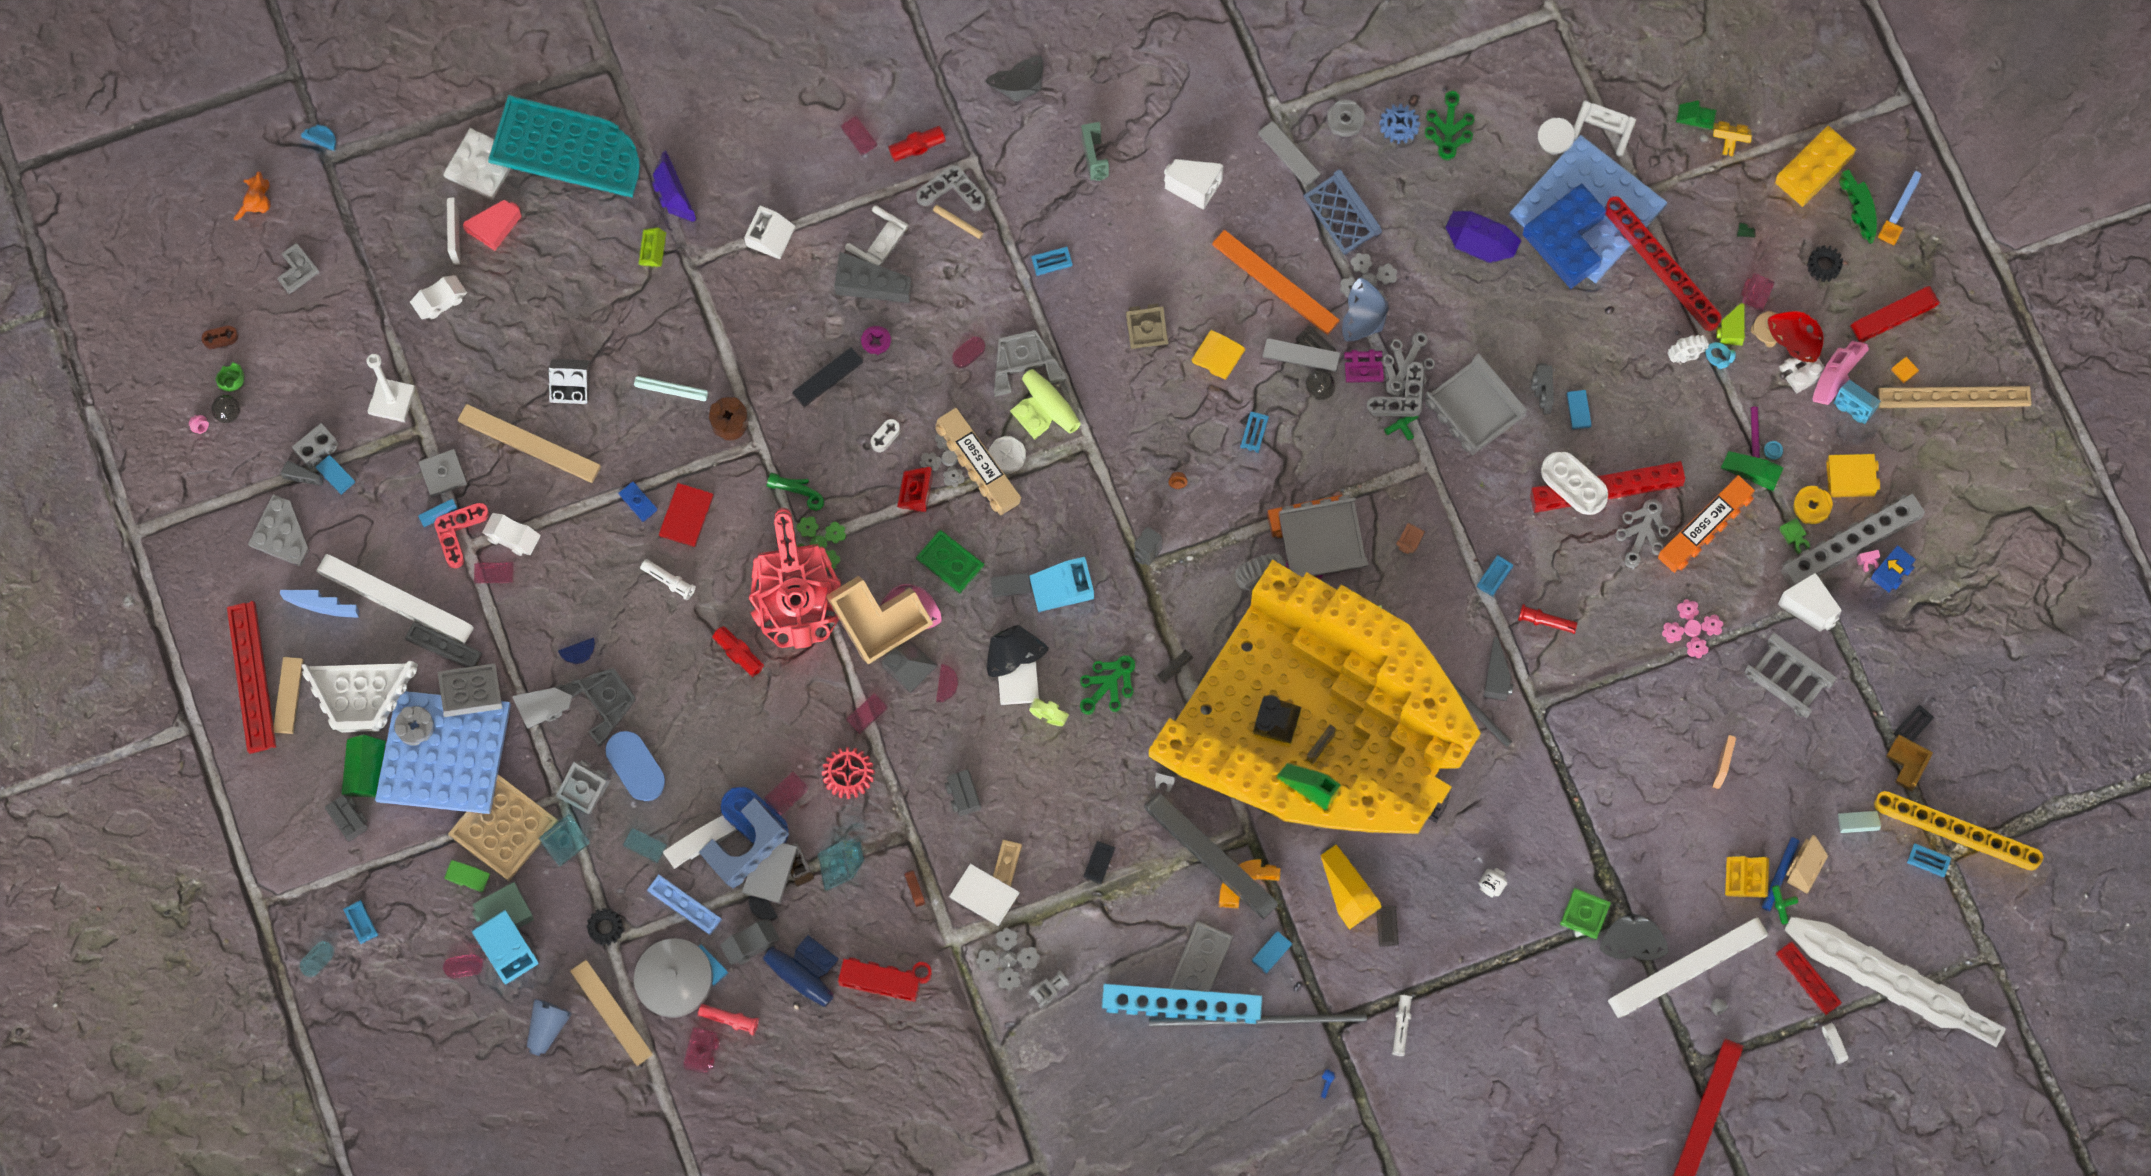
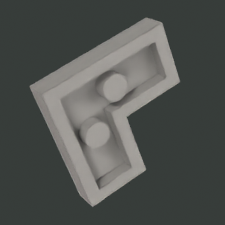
[277,243,320,294]

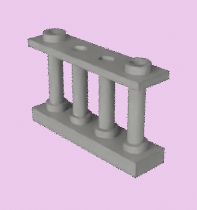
[1744,633,1837,718]

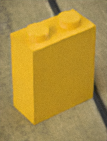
[1826,454,1880,497]

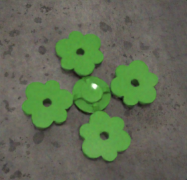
[796,516,846,571]

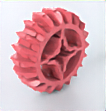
[822,747,875,799]

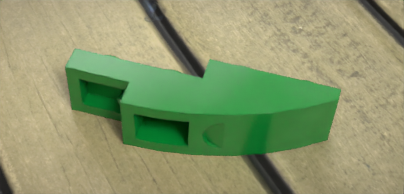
[1839,169,1877,244]

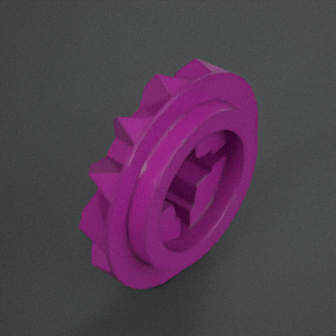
[861,326,891,355]

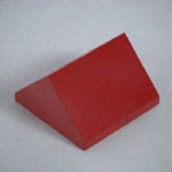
[897,467,933,512]

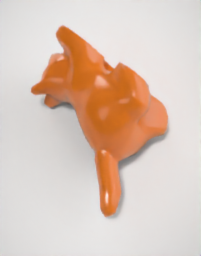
[234,171,271,221]

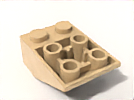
[1786,835,1828,894]

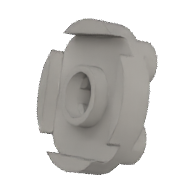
[1327,100,1365,137]
[394,706,434,745]

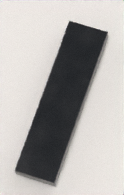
[792,347,863,408]

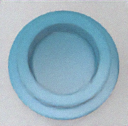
[1764,441,1783,460]

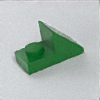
[1676,101,1716,129]

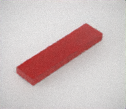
[1776,941,1842,1016]

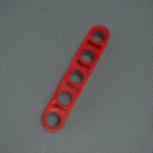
[1850,286,1940,343]

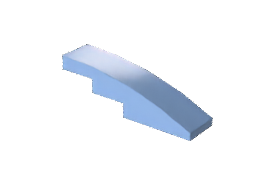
[280,590,359,618]

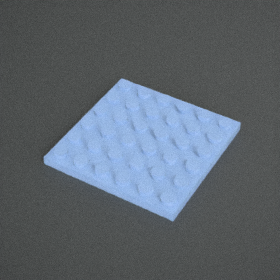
[1509,135,1668,284]
[375,691,511,814]

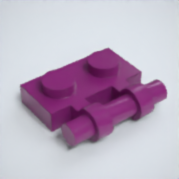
[1344,349,1384,383]

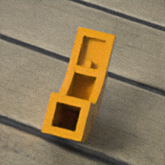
[1219,859,1280,908]

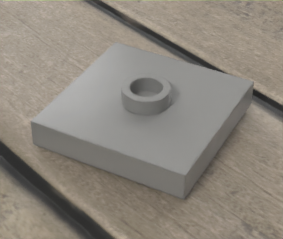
[418,449,467,497]

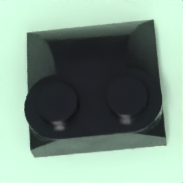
[1253,695,1302,744]

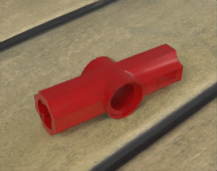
[888,126,946,162]
[712,626,764,677]

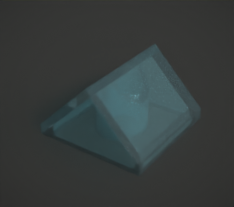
[538,814,590,867]

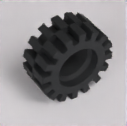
[1807,245,1843,282]
[586,908,623,946]

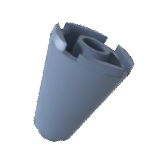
[526,999,572,1056]

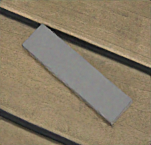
[1258,121,1320,187]
[1263,338,1341,372]

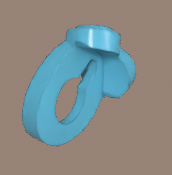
[1706,342,1736,369]

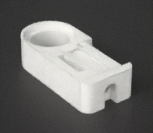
[1822,1023,1848,1064]

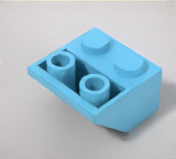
[1834,380,1881,424]

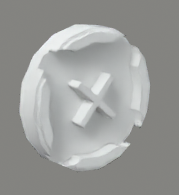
[1538,118,1575,155]
[988,436,1026,474]

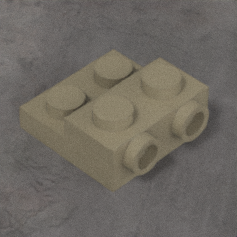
[1125,303,1168,349]

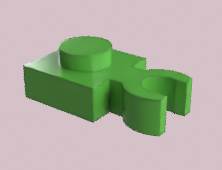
[1779,518,1810,555]

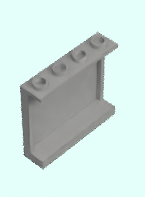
[1425,354,1527,455]
[1278,495,1368,577]

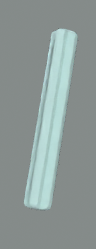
[634,376,708,401]

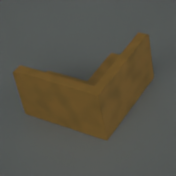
[1886,735,1933,791]

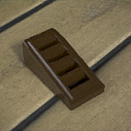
[790,842,814,887]

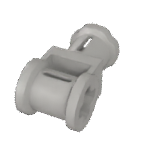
[1028,970,1070,1008]

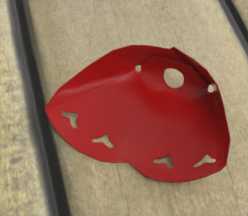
[1768,311,1824,362]

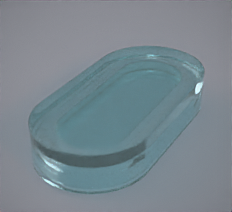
[300,941,334,977]

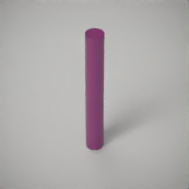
[1751,406,1760,458]

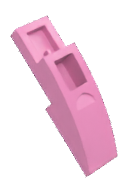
[1813,341,1869,405]

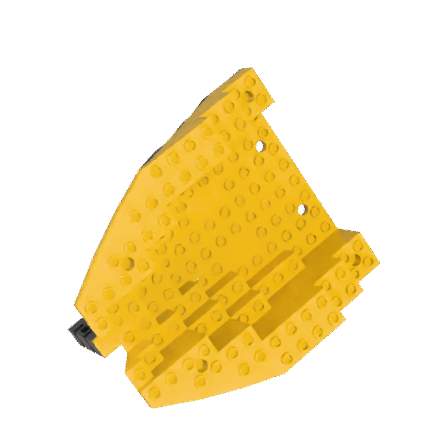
[1149,559,1481,833]

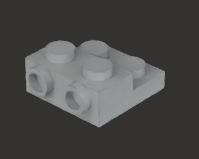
[556,760,611,815]

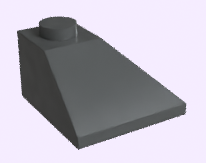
[882,640,937,693]

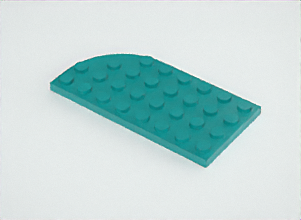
[488,95,640,198]

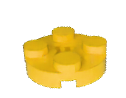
[1793,486,1833,524]

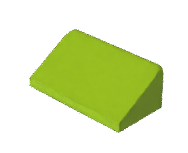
[639,228,666,267]

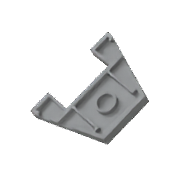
[994,330,1066,397]

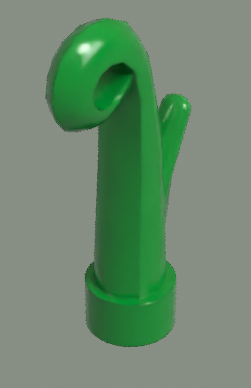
[766,472,824,511]

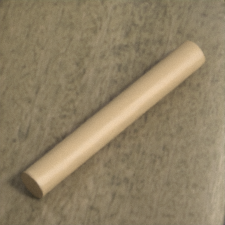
[933,205,984,239]

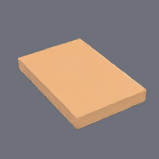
[1713,735,1736,789]

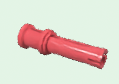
[698,1004,759,1035]

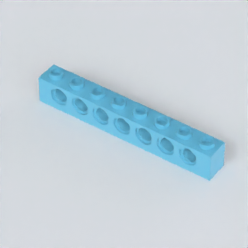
[1102,984,1263,1024]

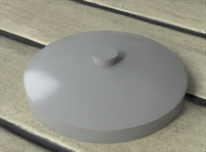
[634,938,713,1017]

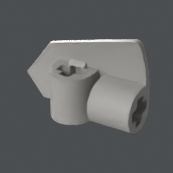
[513,688,573,729]

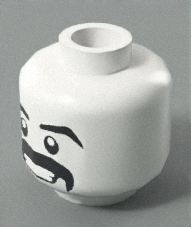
[1478,868,1508,898]

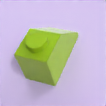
[1716,303,1745,345]

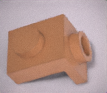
[1396,523,1426,554]

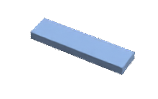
[647,875,722,935]

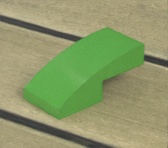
[444,860,490,892]

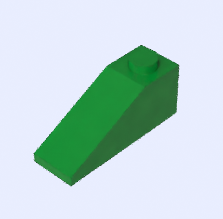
[1721,451,1784,491]

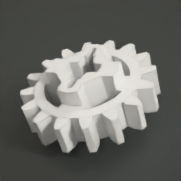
[1668,335,1709,363]

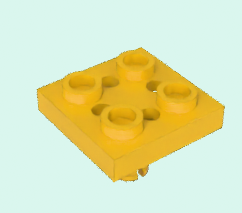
[1713,121,1752,156]

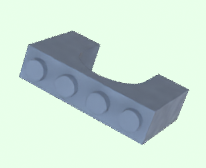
[699,798,789,889]

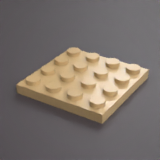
[448,775,559,882]

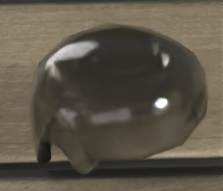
[1306,370,1336,400]
[211,395,240,423]

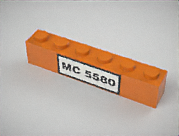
[1658,475,1755,573]

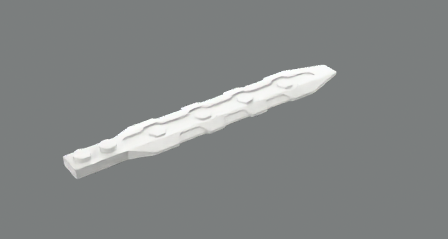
[1785,917,2006,1047]

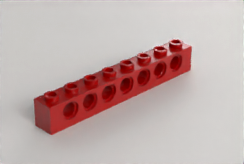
[1530,461,1686,513]

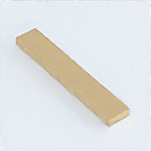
[570,960,653,1066]

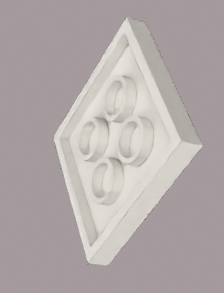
[443,128,511,199]

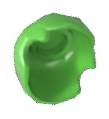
[215,362,245,392]

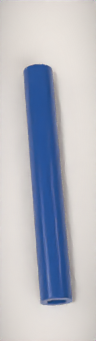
[1761,837,1800,911]

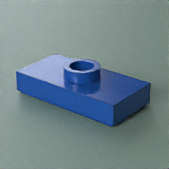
[618,482,658,522]

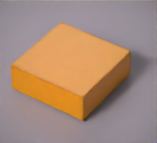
[1877,220,1903,246]
[1891,357,1919,383]

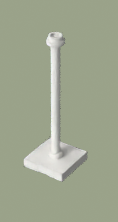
[367,354,415,422]

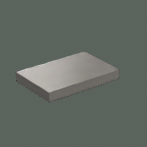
[742,843,798,903]

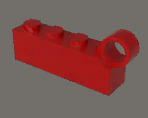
[838,957,932,1002]

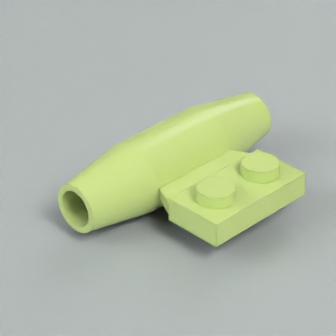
[1010,369,1081,440]

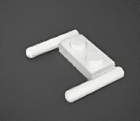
[1573,101,1636,156]
[845,205,909,266]

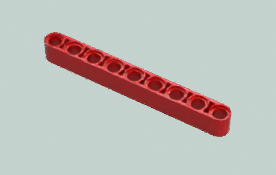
[1605,196,1721,331]
[1673,1038,1744,1176]

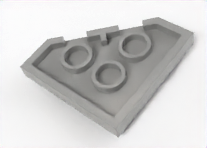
[248,494,309,567]

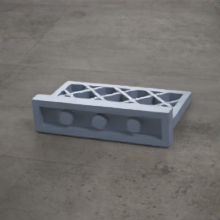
[1303,169,1382,256]

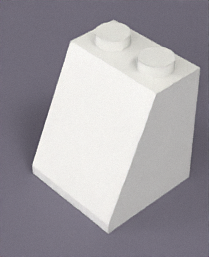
[1164,159,1223,210]
[1778,573,1842,632]

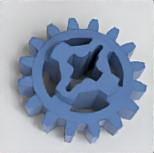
[1379,104,1420,144]

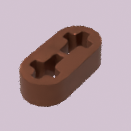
[201,326,238,349]
[904,870,925,908]

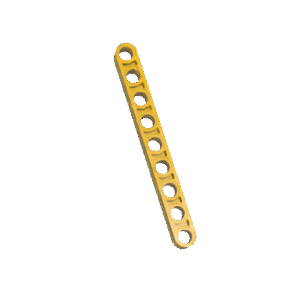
[1874,791,2043,871]

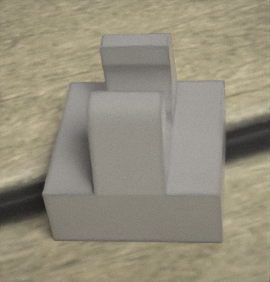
[1155,768,1177,792]

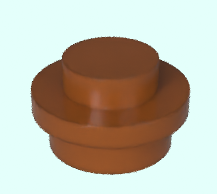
[1168,472,1187,489]

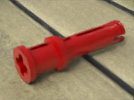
[1518,604,1578,634]

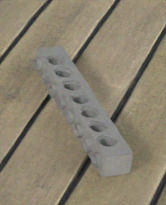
[1781,493,1925,587]

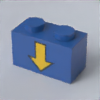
[1871,545,1916,593]

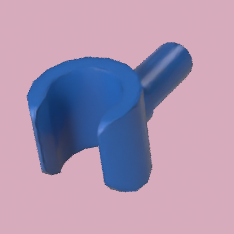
[1321,1069,1335,1098]

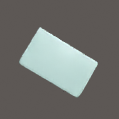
[1838,811,1881,833]

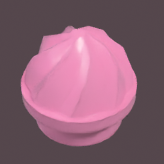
[189,415,209,434]

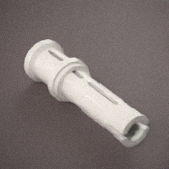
[640,559,696,600]

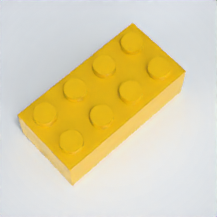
[1775,125,1856,207]

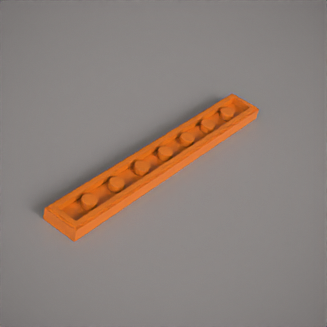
[1212,230,1340,335]

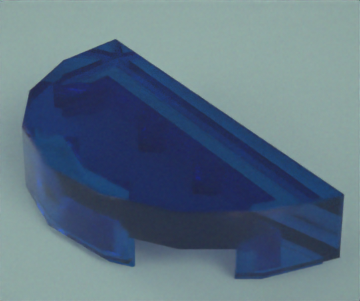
[558,637,595,664]

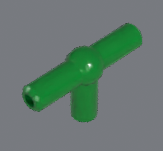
[1384,415,1419,441]
[1772,885,1799,924]

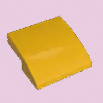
[1191,330,1246,379]
[1725,856,1769,897]

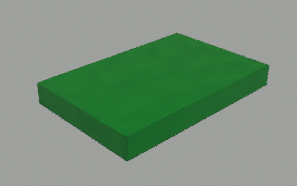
[916,530,984,594]

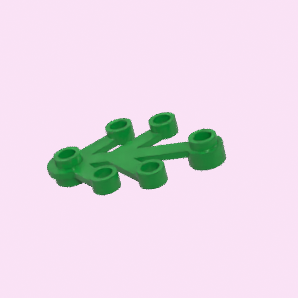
[1424,91,1475,160]
[1080,655,1135,715]

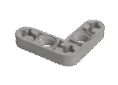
[916,165,985,211]
[1367,362,1425,417]

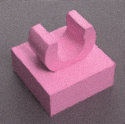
[1857,550,1880,572]

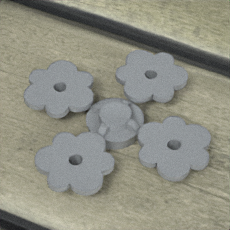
[1340,253,1397,300]
[920,434,965,487]
[976,928,1040,991]

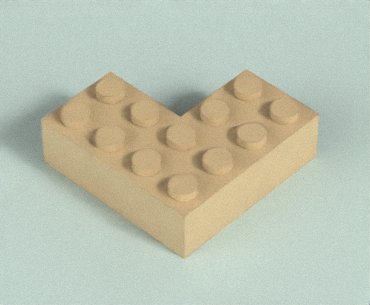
[826,576,933,664]

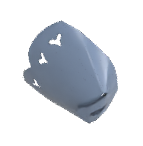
[1342,277,1389,341]

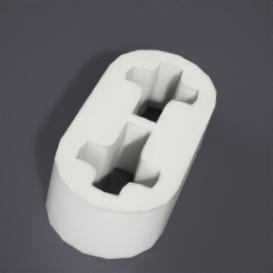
[871,419,900,452]

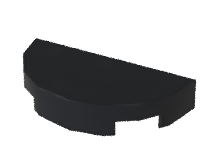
[749,895,778,921]

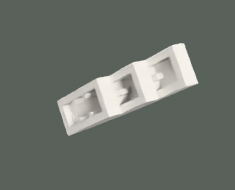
[663,816,737,869]

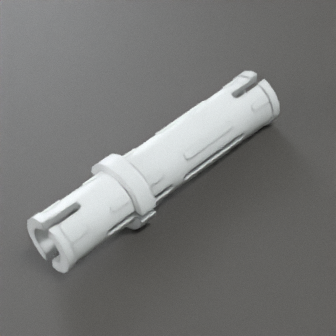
[1392,995,1412,1056]

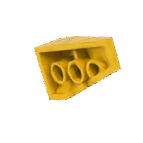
[1320,844,1381,930]

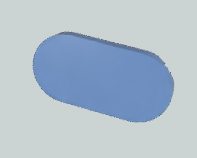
[606,731,665,801]

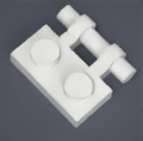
[1779,357,1825,394]

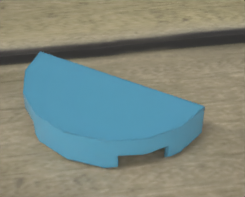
[301,125,337,151]

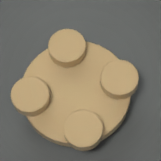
[1751,311,1782,348]

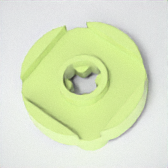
[1029,698,1069,726]

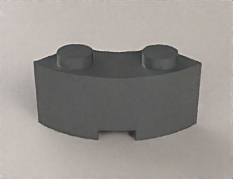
[720,919,780,965]

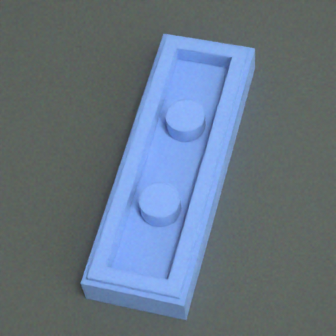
[1889,171,1921,224]

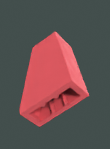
[463,200,522,250]

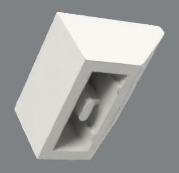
[744,206,795,259]

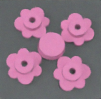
[1662,599,1723,658]

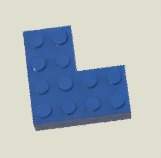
[1522,183,1606,289]

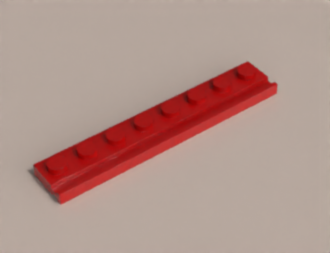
[227,601,276,754]

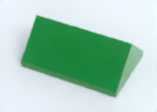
[341,735,386,798]

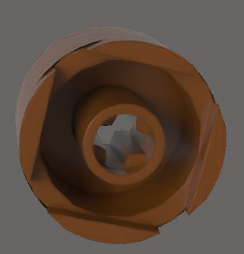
[709,397,749,441]

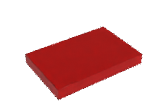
[659,483,714,547]

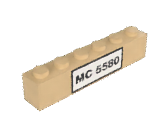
[936,408,1021,516]

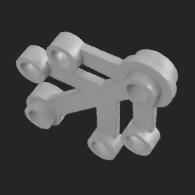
[1381,332,1435,396]
[1615,499,1670,568]

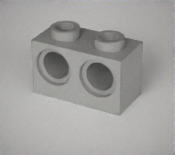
[292,423,338,469]

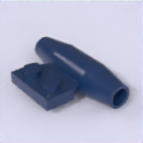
[763,935,839,1007]

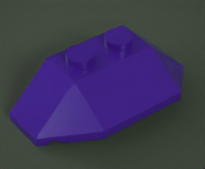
[651,151,696,222]
[1445,211,1521,263]

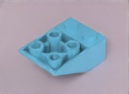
[1029,557,1094,612]
[472,910,539,985]

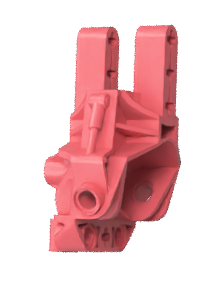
[749,508,841,648]

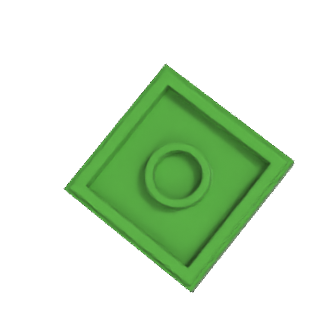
[1560,888,1611,939]

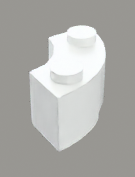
[410,276,467,319]
[482,513,541,556]

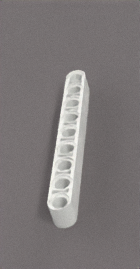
[316,554,474,644]
[1608,917,1769,1018]

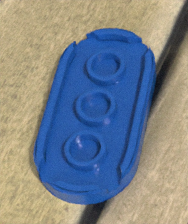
[721,787,789,845]

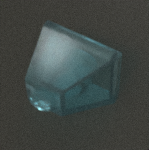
[818,841,864,891]

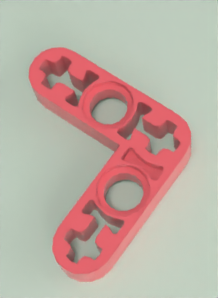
[434,503,489,569]

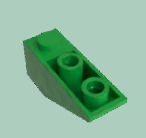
[1276,763,1341,810]

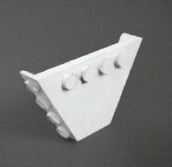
[301,661,418,733]

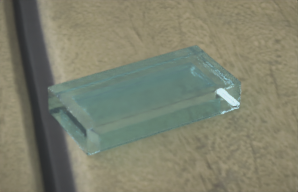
[623,828,667,863]

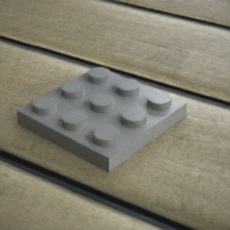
[438,663,502,717]

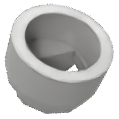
[1711,998,1728,1016]

